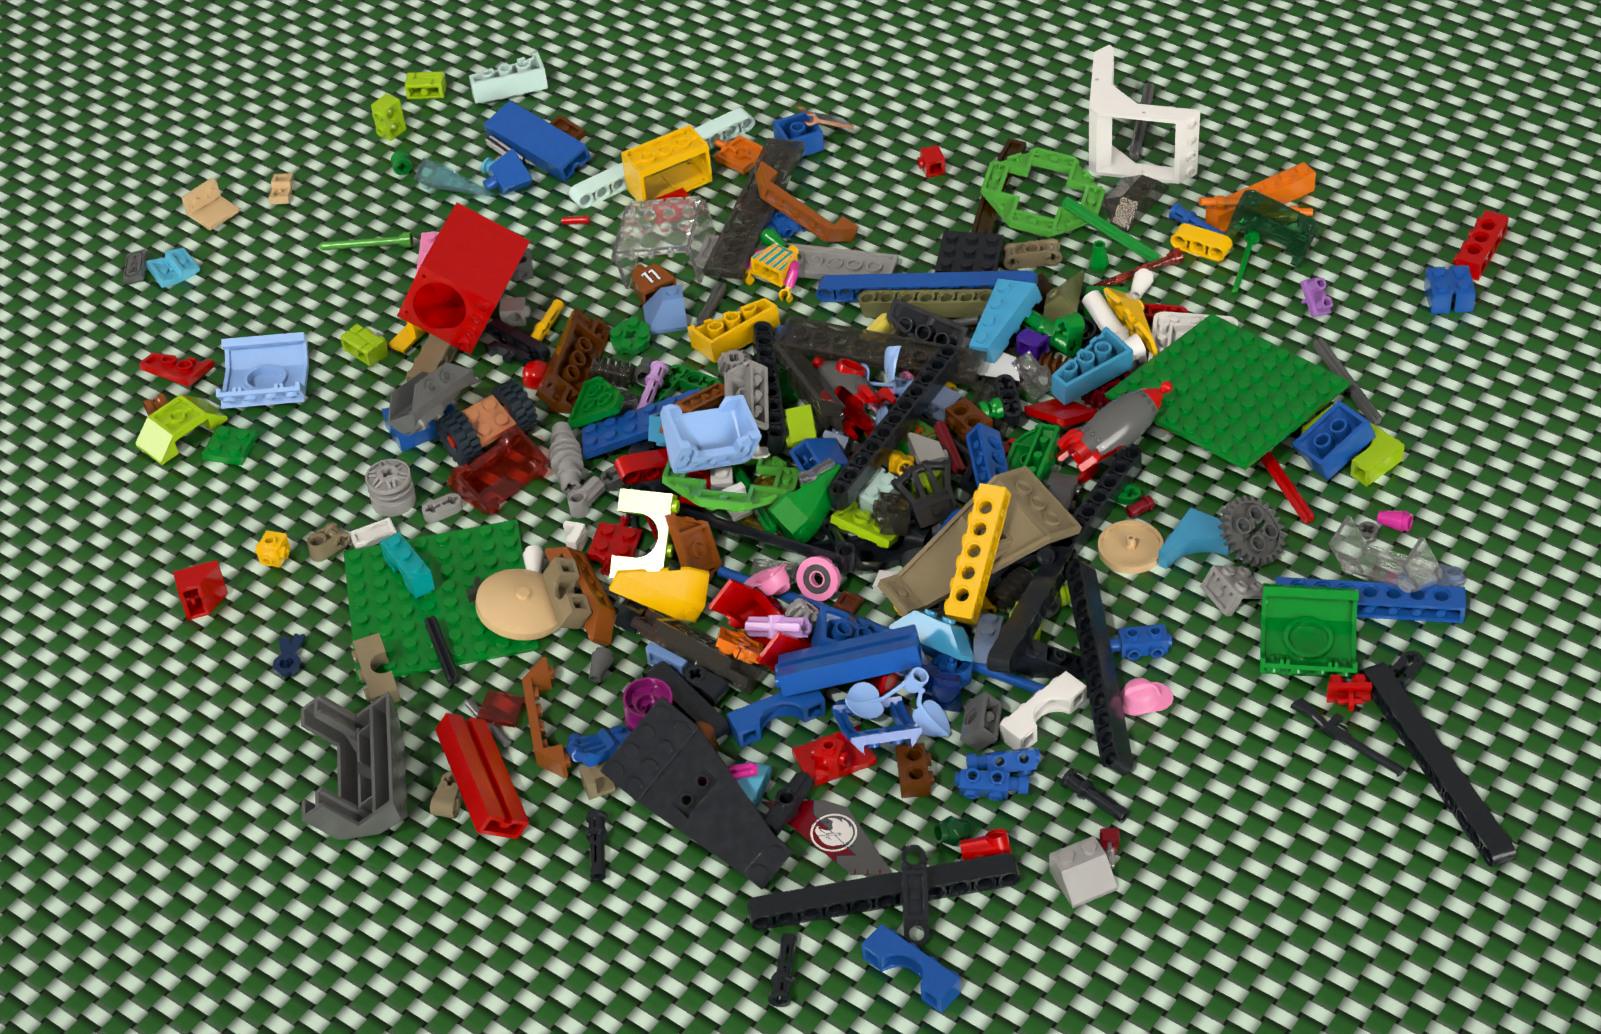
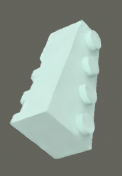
[469,52,548,104]

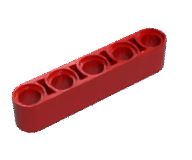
[614,448,669,484]

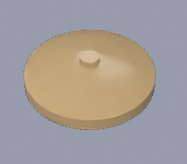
[475,569,560,641]

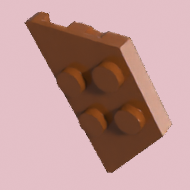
[664,513,722,582]

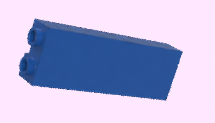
[484,101,591,182]
[774,624,922,697]

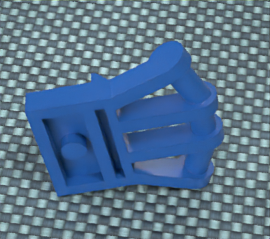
[566,725,631,767]

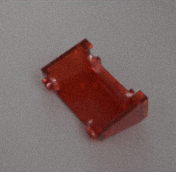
[447,424,550,515]

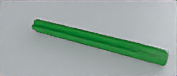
[1062,197,1162,265]
[728,464,778,533]

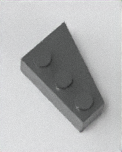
[1046,472,1081,514]

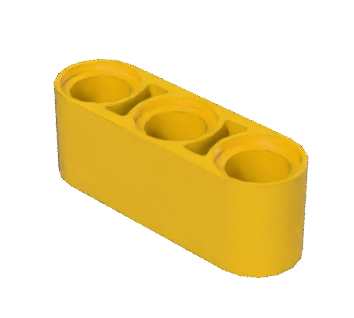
[1170,223,1233,261]

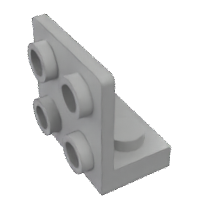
[1200,565,1263,616]

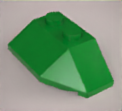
[1006,423,1061,487]

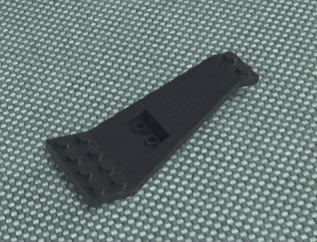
[599,696,794,890]

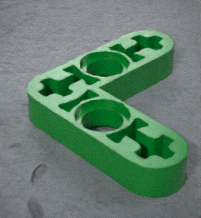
[653,364,721,404]

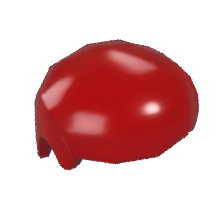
[522,360,549,390]

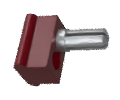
[1099,828,1120,869]

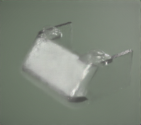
[1328,515,1444,593]

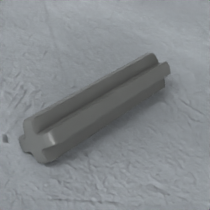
[696,282,727,326]

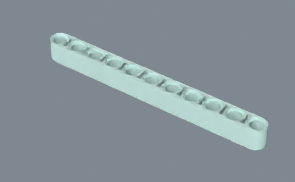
[569,108,755,209]

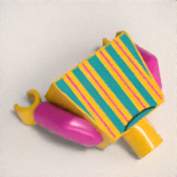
[740,244,799,303]

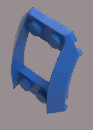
[832,693,922,755]

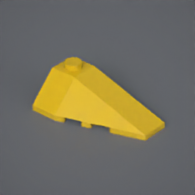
[1103,287,1158,356]
[609,567,710,623]

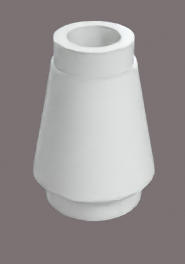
[1130,268,1154,299]
[523,545,545,573]

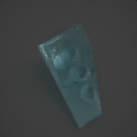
[414,158,494,197]

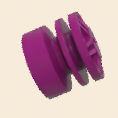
[623,677,673,732]

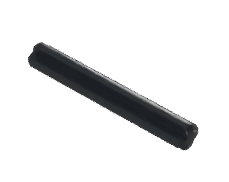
[424,615,460,686]

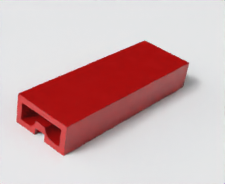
[435,713,529,839]

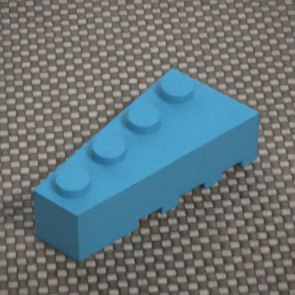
[969,278,1042,363]
[1051,326,1133,405]

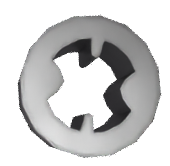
[1357,521,1378,544]

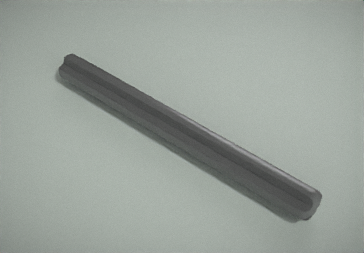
[1129,83,1154,160]
[1313,338,1382,425]

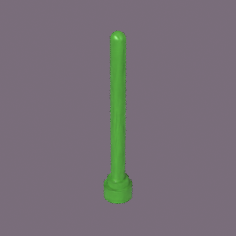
[319,232,413,250]

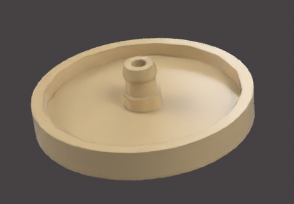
[1098,520,1164,574]

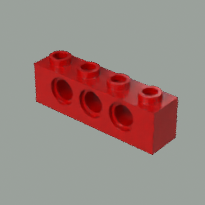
[1453,210,1509,281]

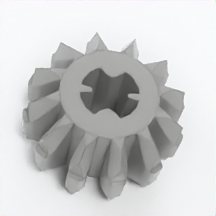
[717,348,752,379]
[785,598,819,636]

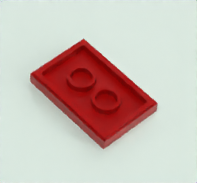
[1024,398,1099,427]
[792,725,877,787]

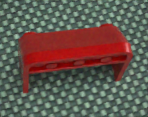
[708,579,811,671]

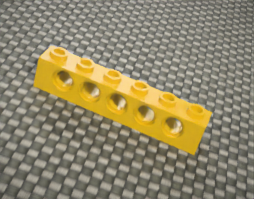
[944,483,1011,625]

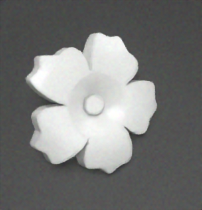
[752,444,770,459]

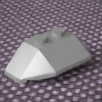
[725,359,769,430]

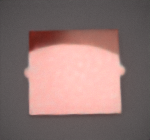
[477,690,525,728]

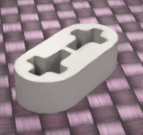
[422,493,463,523]

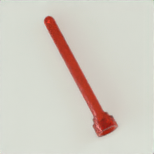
[1093,247,1184,287]

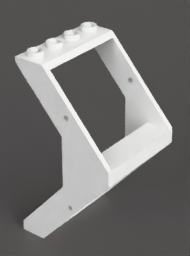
[1089,45,1200,184]

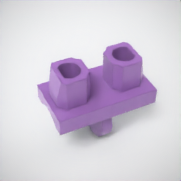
[1300,277,1333,318]

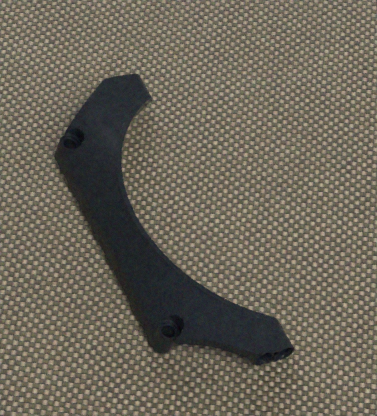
[627,439,939,572]

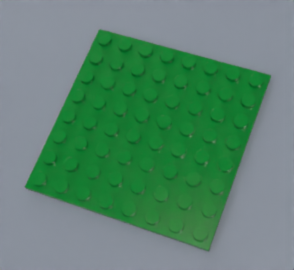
[1105,314,1351,470]
[343,519,539,684]

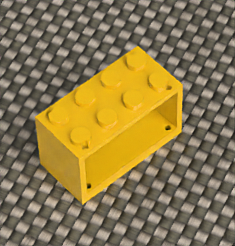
[621,125,713,210]

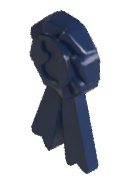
[273,633,306,677]

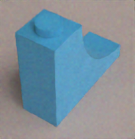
[1158,508,1231,569]

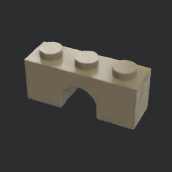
[543,557,592,629]
[351,633,401,703]

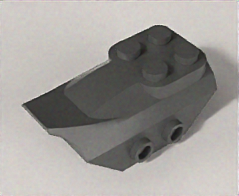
[387,362,481,436]

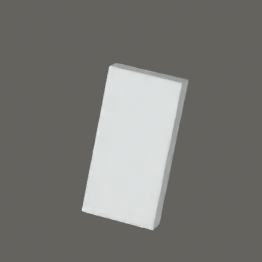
[348,517,397,549]

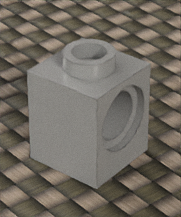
[499,297,531,326]

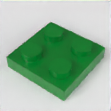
[201,425,258,465]

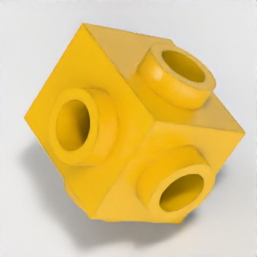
[255,530,291,568]

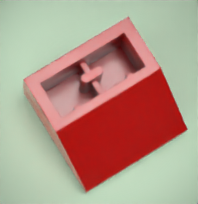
[173,560,228,620]

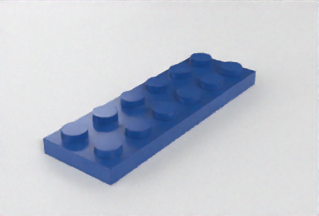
[582,388,701,460]

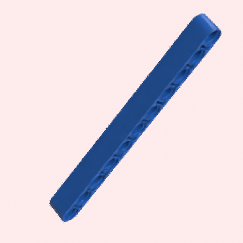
[816,270,1038,302]

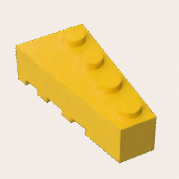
[687,298,781,363]

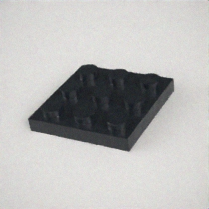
[935,231,1004,273]

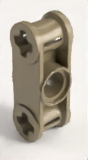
[1002,238,1062,270]

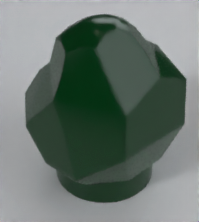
[934,816,971,847]

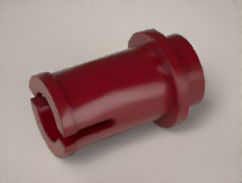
[1125,495,1155,519]

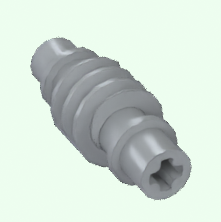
[549,422,584,495]

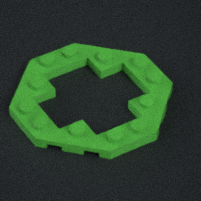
[980,147,1105,237]
[662,456,800,512]

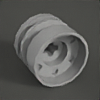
[365,459,416,517]

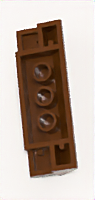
[535,308,612,414]

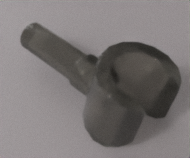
[466,576,480,602]

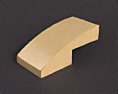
[268,173,293,204]

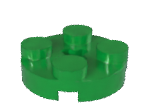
[610,317,652,355]

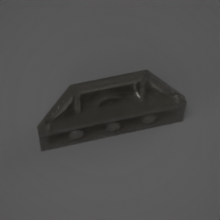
[1104,175,1169,232]

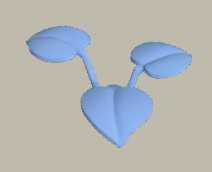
[861,346,914,428]
[845,648,951,737]

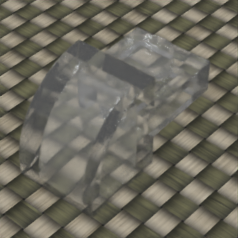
[1011,351,1052,401]

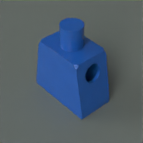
[483,148,532,195]

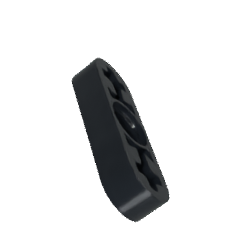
[995,374,1022,424]

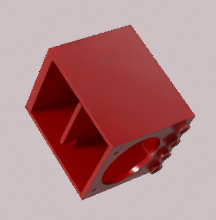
[397,202,530,355]

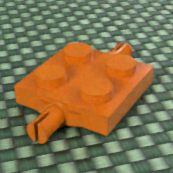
[714,135,769,175]
[715,626,764,664]

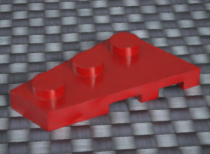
[139,353,215,387]

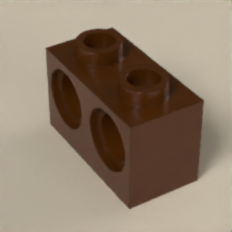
[945,397,993,442]
[896,743,934,799]

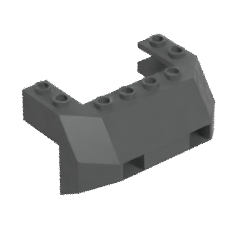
[301,691,408,840]

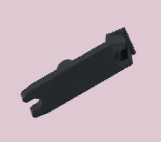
[485,340,532,364]

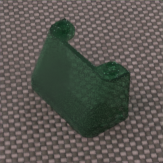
[1226,190,1319,268]

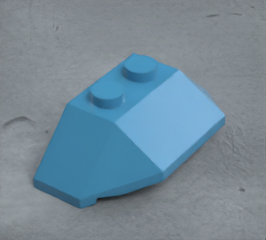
[889,608,974,662]

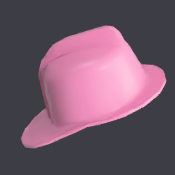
[744,563,790,596]
[1120,678,1174,716]

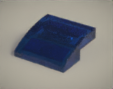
[915,665,962,713]

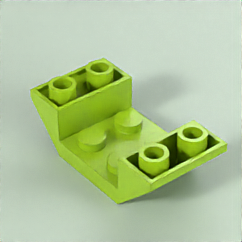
[135,394,228,465]

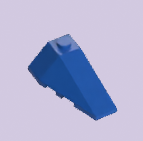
[811,605,876,647]

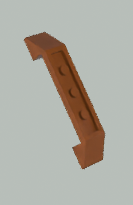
[755,161,859,242]
[659,382,725,434]
[544,547,616,646]
[522,657,571,778]

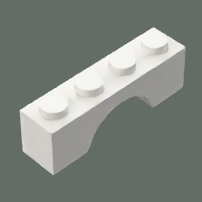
[1000,671,1087,749]

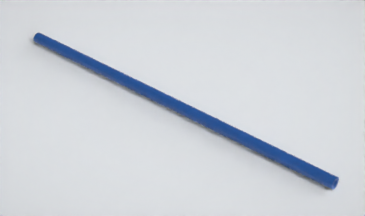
[717,566,1046,694]

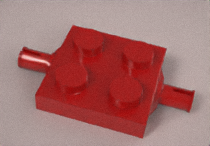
[587,515,642,576]

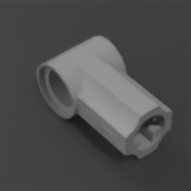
[567,476,606,518]

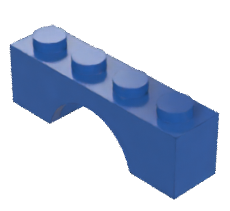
[727,689,826,748]
[861,924,961,1013]

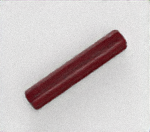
[933,421,966,475]

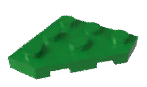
[567,376,625,430]

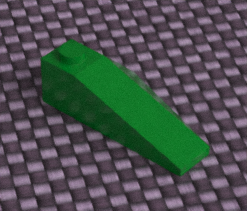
[768,464,843,543]

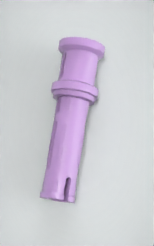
[637,360,669,409]

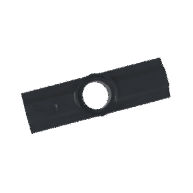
[763,771,815,836]

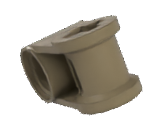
[307,522,350,562]
[430,771,463,819]

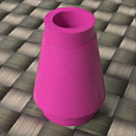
[1377,510,1413,533]

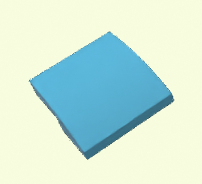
[146,248,200,288]

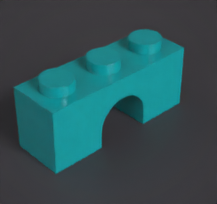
[380,532,435,599]

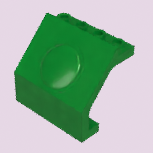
[1259,583,1359,679]

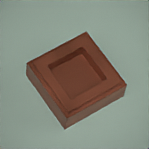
[833,590,864,615]

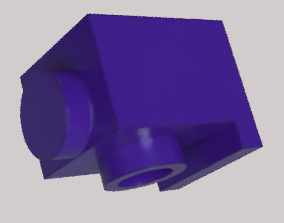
[1016,328,1050,362]

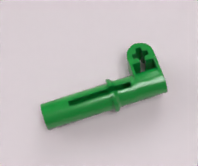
[1020,309,1085,357]

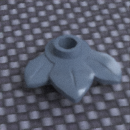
[1418,563,1465,586]

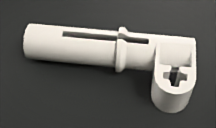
[1082,290,1147,373]

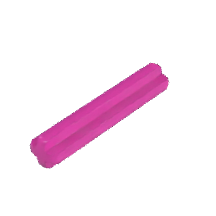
[698,762,758,785]

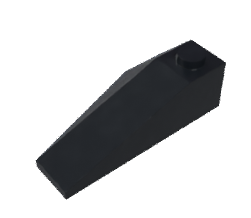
[887,298,975,361]

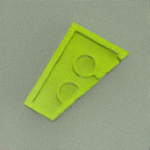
[830,501,900,549]

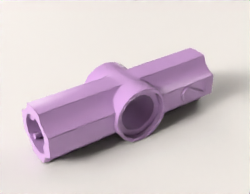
[745,615,812,639]

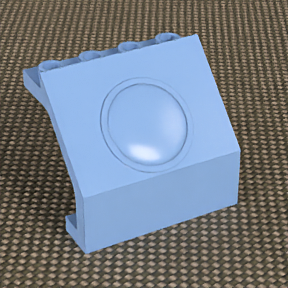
[216,332,309,409]

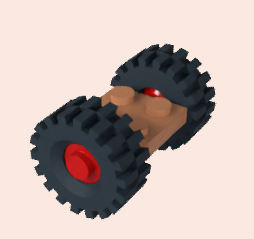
[435,379,538,466]

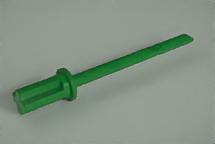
[1232,217,1263,293]

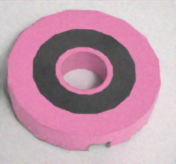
[796,555,841,601]

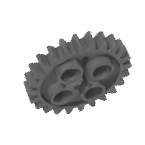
[1218,495,1286,568]

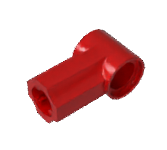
[960,829,1012,860]

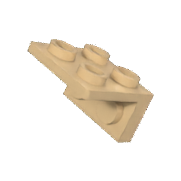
[181,178,239,230]

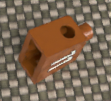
[631,264,676,306]

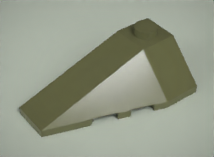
[1043,270,1085,321]

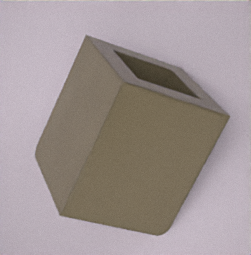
[579,760,616,800]

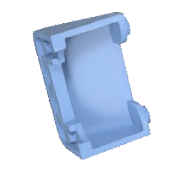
[660,395,762,474]

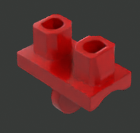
[1326,674,1372,712]

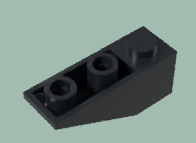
[1015,639,1085,680]

